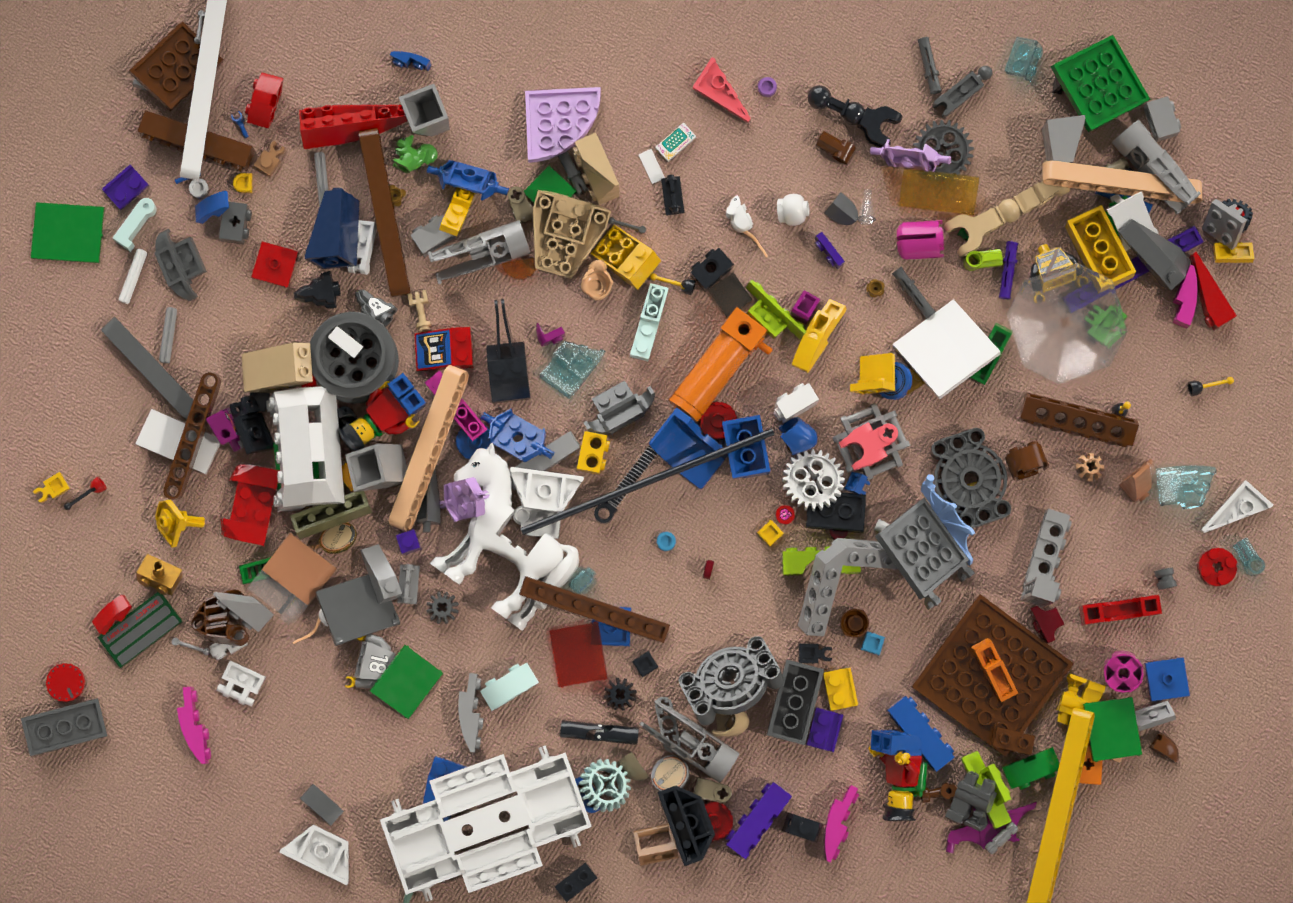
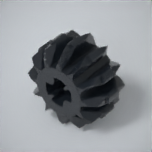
[604,678,637,711]

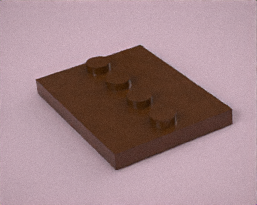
[129,21,224,112]

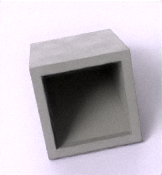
[399,84,450,137]
[1042,115,1085,163]
[345,444,407,492]

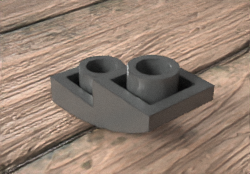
[300,784,344,826]

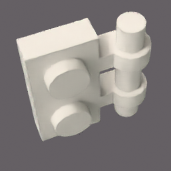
[216,661,266,707]

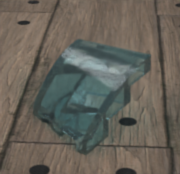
[540,341,606,399]
[1156,466,1217,509]

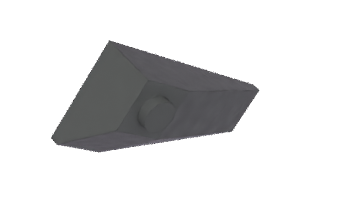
[1118,219,1191,290]

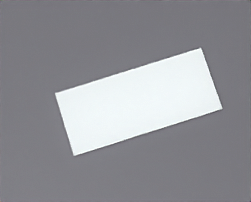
[639,149,665,184]
[328,326,363,358]

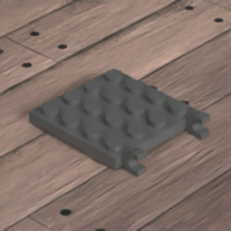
[875,498,975,610]

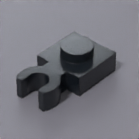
[798,644,832,664]

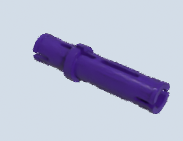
[999,241,1019,300]

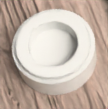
[189,179,209,198]

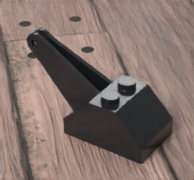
[486,299,531,404]

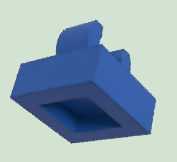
[844,472,870,495]

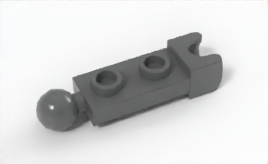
[932,66,993,119]

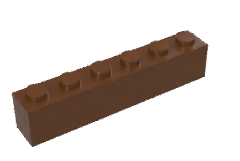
[138,110,255,172]

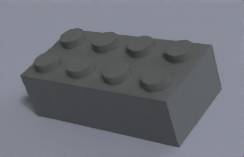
[766,660,824,745]

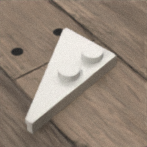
[1200,480,1273,533]

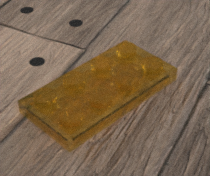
[898,168,979,215]

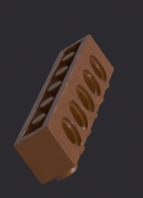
[1020,392,1139,447]

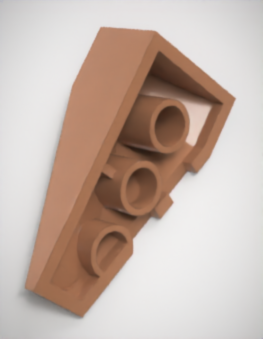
[1119,459,1154,502]

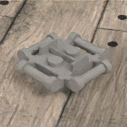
[832,403,911,480]

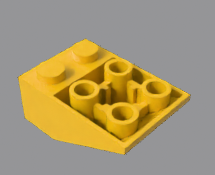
[591,224,661,290]

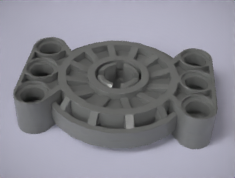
[930,428,1011,529]
[678,636,785,725]

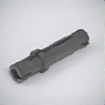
[918,37,942,95]
[558,151,589,195]
[892,267,936,319]

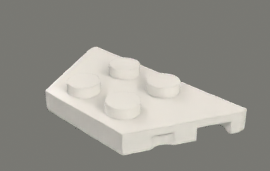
[510,467,584,513]
[280,825,349,885]

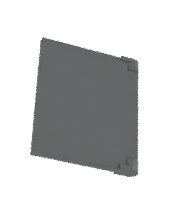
[315,574,400,646]

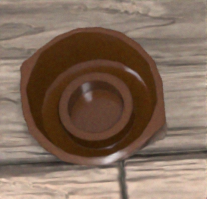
[840,609,869,638]

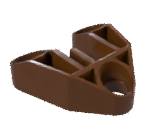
[191,589,249,646]

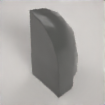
[824,192,858,225]

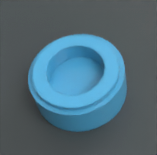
[657,532,676,551]

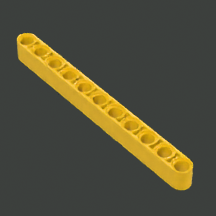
[1027,708,1095,903]

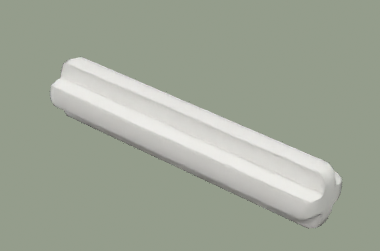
[119,249,147,304]

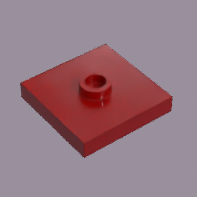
[251,241,299,288]

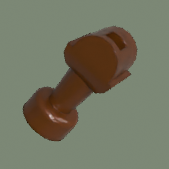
[921,782,957,803]

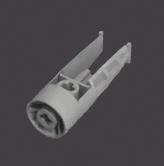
[1112,120,1201,214]
[428,220,531,284]
[639,700,739,783]

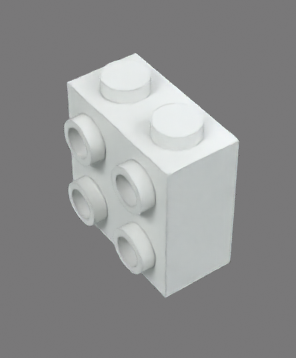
[773,383,819,423]

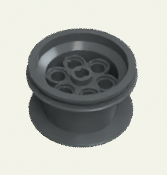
[310,312,399,404]

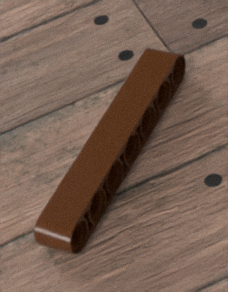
[163,372,222,500]

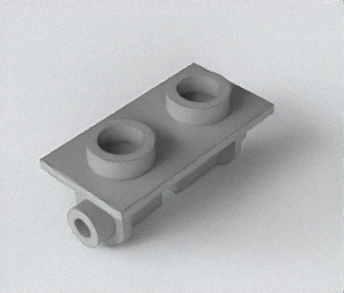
[397,564,420,604]

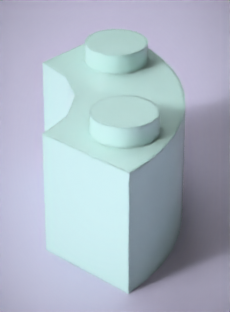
[480,663,539,711]

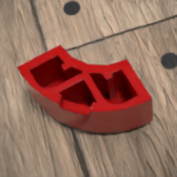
[245,72,284,129]

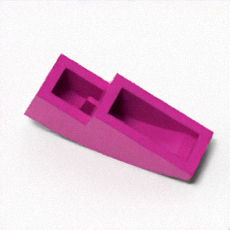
[1172,265,1197,329]

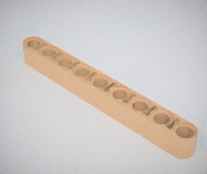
[1042,161,1202,204]
[389,365,469,532]

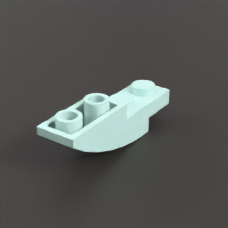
[630,283,669,362]

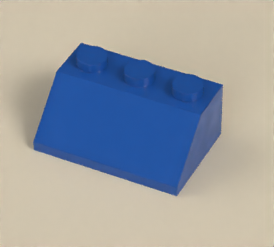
[722,415,771,479]

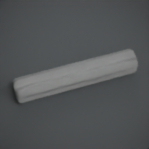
[314,152,328,206]
[159,307,177,364]

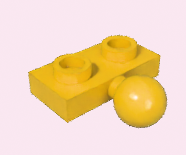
[1213,243,1254,263]

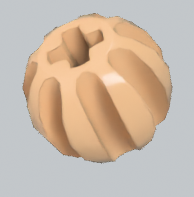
[1076,453,1104,481]

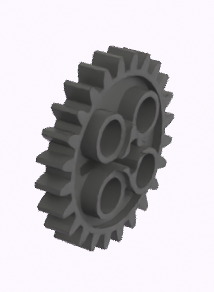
[913,119,974,182]

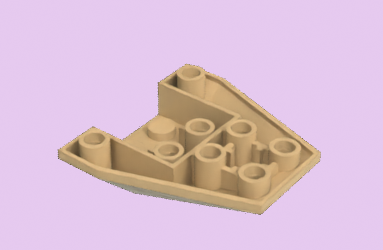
[533,190,611,279]

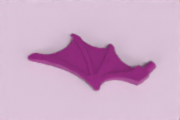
[946,802,1037,853]

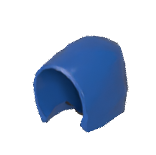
[779,417,818,455]

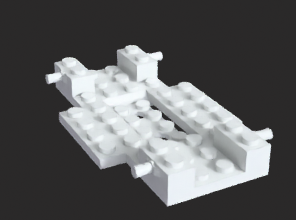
[380,746,592,902]

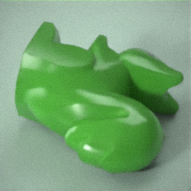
[393,135,438,174]

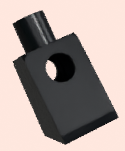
[782,812,823,843]

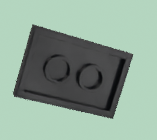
[806,489,866,533]

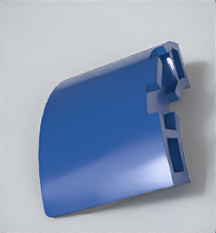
[649,407,728,489]

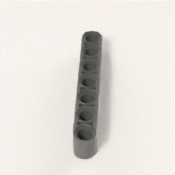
[100,317,201,421]

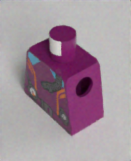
[206,407,243,452]

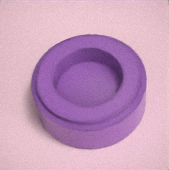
[758,77,777,97]

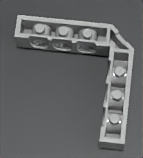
[1020,509,1072,607]
[798,538,898,636]

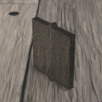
[708,273,752,318]

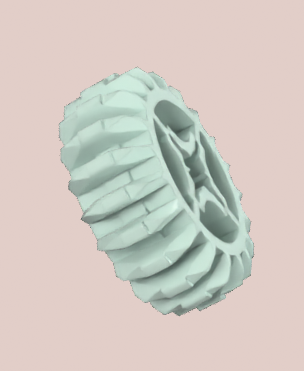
[579,759,631,812]

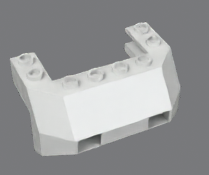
[266,387,345,512]

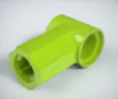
[963,249,1003,271]

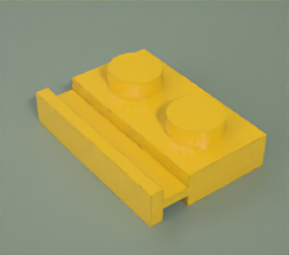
[823,667,858,711]

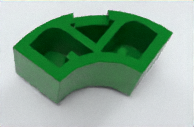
[1002,747,1060,790]

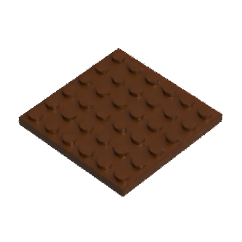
[911,594,1074,757]

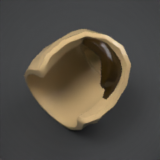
[712,711,750,737]

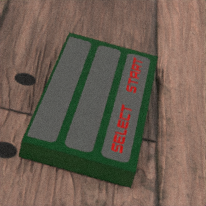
[97,592,183,668]

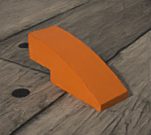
[971,638,1018,702]

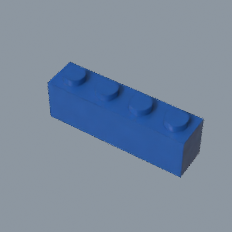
[886,696,955,772]

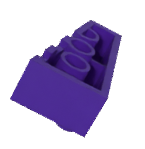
[725,782,792,859]

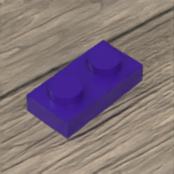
[815,232,845,269]

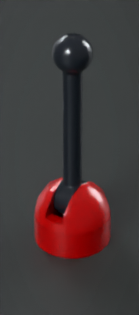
[64,476,107,510]

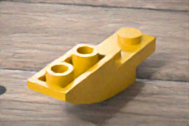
[439,187,476,236]
[792,299,847,373]

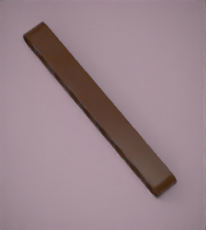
[359,128,411,297]

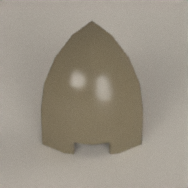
[616,752,649,781]

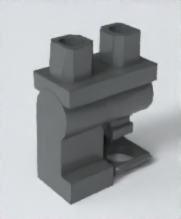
[945,771,997,831]

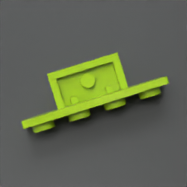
[746,280,806,340]
[961,751,1011,829]

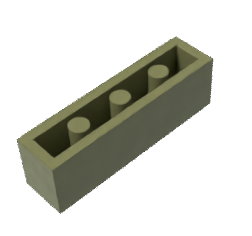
[290,491,372,539]

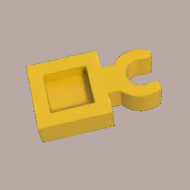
[33,472,71,503]

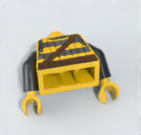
[1030,244,1089,303]

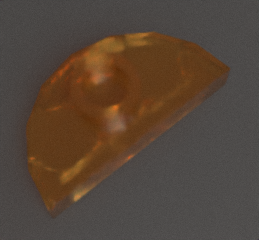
[501,257,537,280]

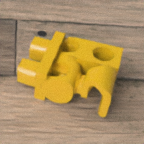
[1056,673,1106,725]

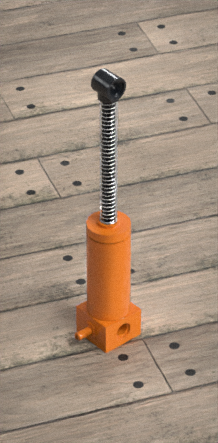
[594,307,773,525]

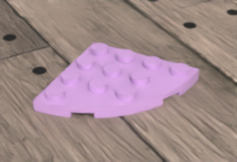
[525,87,601,163]

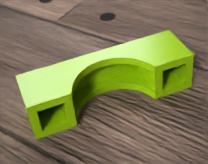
[782,546,861,576]

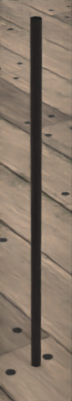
[520,428,775,535]

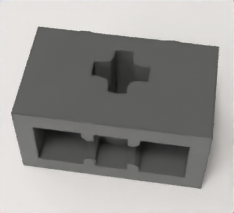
[219,202,252,245]

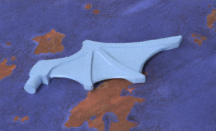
[921,475,975,566]

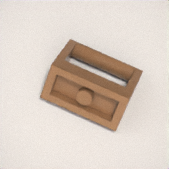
[633,824,679,866]

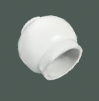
[777,194,809,226]

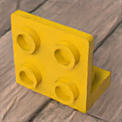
[850,353,895,395]

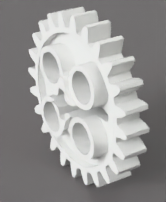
[782,449,845,511]

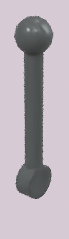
[608,217,646,234]

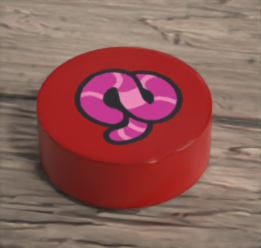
[775,505,795,525]

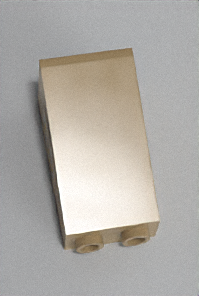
[242,343,313,393]

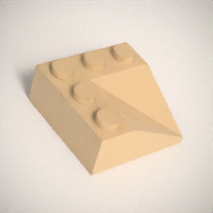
[573,133,619,205]

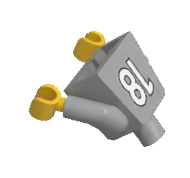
[345,634,395,689]

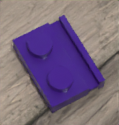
[102,164,149,210]
[806,707,843,752]

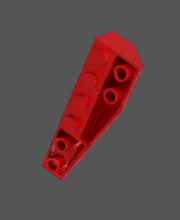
[299,105,408,149]

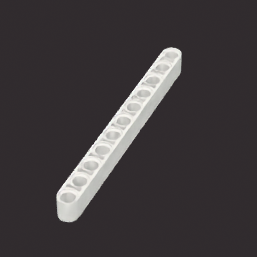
[180,0,227,180]

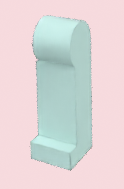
[113,198,157,252]

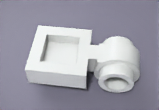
[209,632,248,660]

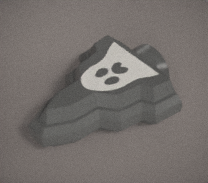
[355,289,398,327]

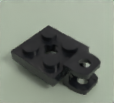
[230,396,274,454]

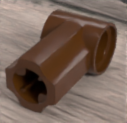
[816,131,856,165]

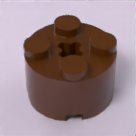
[1005,440,1049,480]

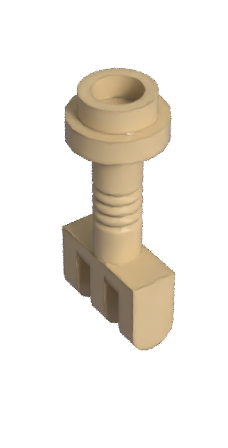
[407,290,431,333]

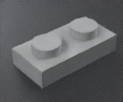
[1135,701,1176,731]

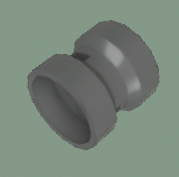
[1154,567,1177,590]

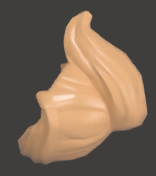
[581,260,614,300]

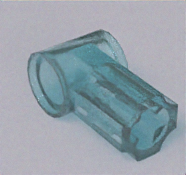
[1232,537,1265,576]

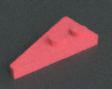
[692,57,751,123]

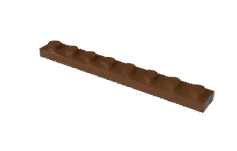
[519,576,670,643]

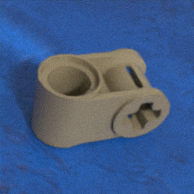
[508,187,533,224]
[694,778,732,802]

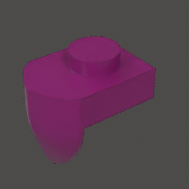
[536,323,565,346]

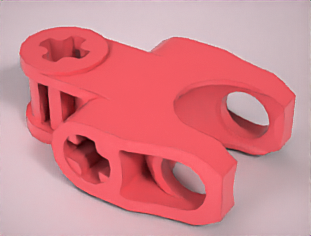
[838,422,898,471]

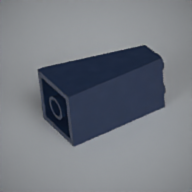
[305,188,360,269]

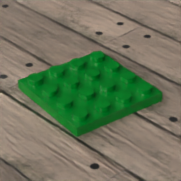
[1051,35,1151,132]

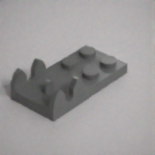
[21,698,107,757]

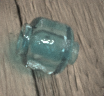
[568,566,597,594]

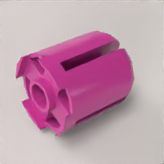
[897,220,944,260]
[1103,650,1144,693]

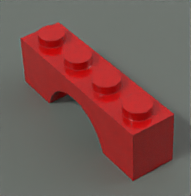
[1079,595,1162,626]

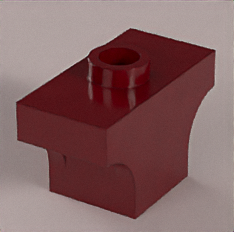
[1028,606,1065,644]

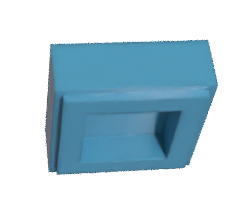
[861,631,885,656]

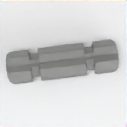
[985,822,1018,854]

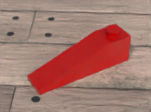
[1189,252,1237,330]

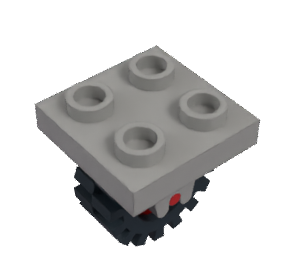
[1202,199,1253,250]

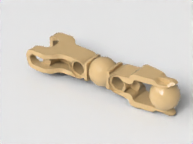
[943,181,1071,257]

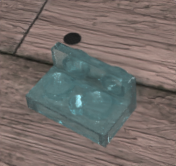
[1005,37,1043,82]

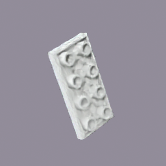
[136,409,220,475]

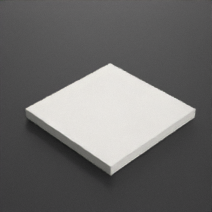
[893,299,1001,399]

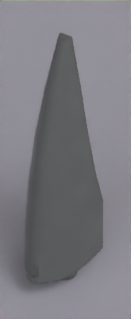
[416,469,441,533]

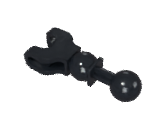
[807,85,903,148]

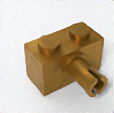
[136,554,182,596]

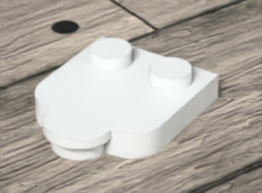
[513,506,561,539]

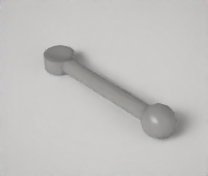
[194,10,205,44]
[172,638,210,655]

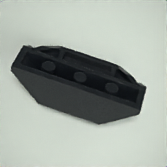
[657,785,715,867]

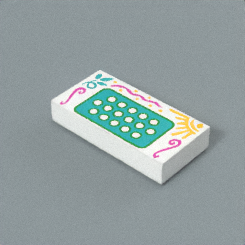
[655,123,696,162]

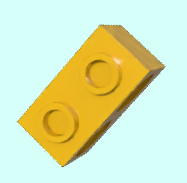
[577,431,610,475]

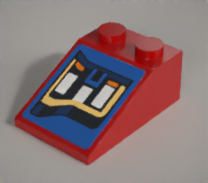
[414,327,474,371]

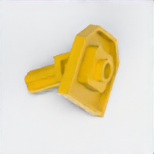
[155,499,205,548]

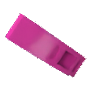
[425,371,488,441]
[177,687,211,764]
[824,785,859,862]

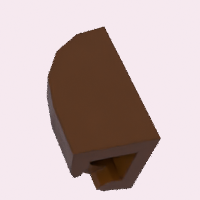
[1149,731,1179,763]

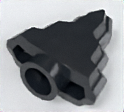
[294,271,341,309]

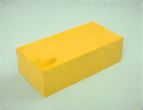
[1065,205,1136,293]

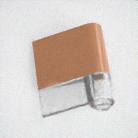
[248,533,337,625]

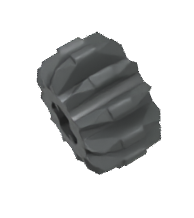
[426,591,459,624]

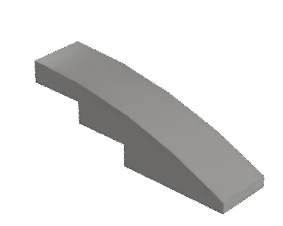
[511,431,581,491]

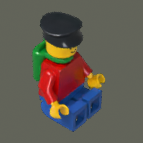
[338,373,426,452]
[868,730,927,822]

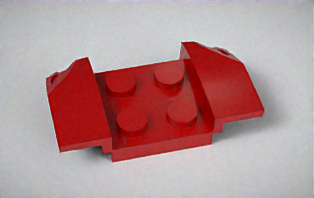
[221,464,280,546]

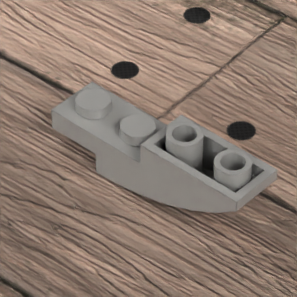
[458,673,484,753]

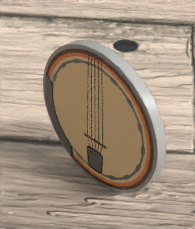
[651,755,689,791]

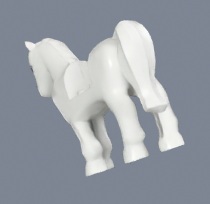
[430,443,579,631]

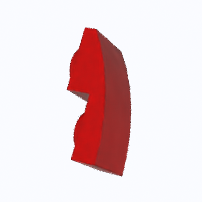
[92,594,132,635]

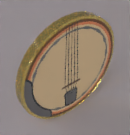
[319,522,357,554]

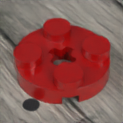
[1197,548,1237,587]

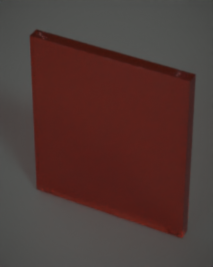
[549,622,608,688]

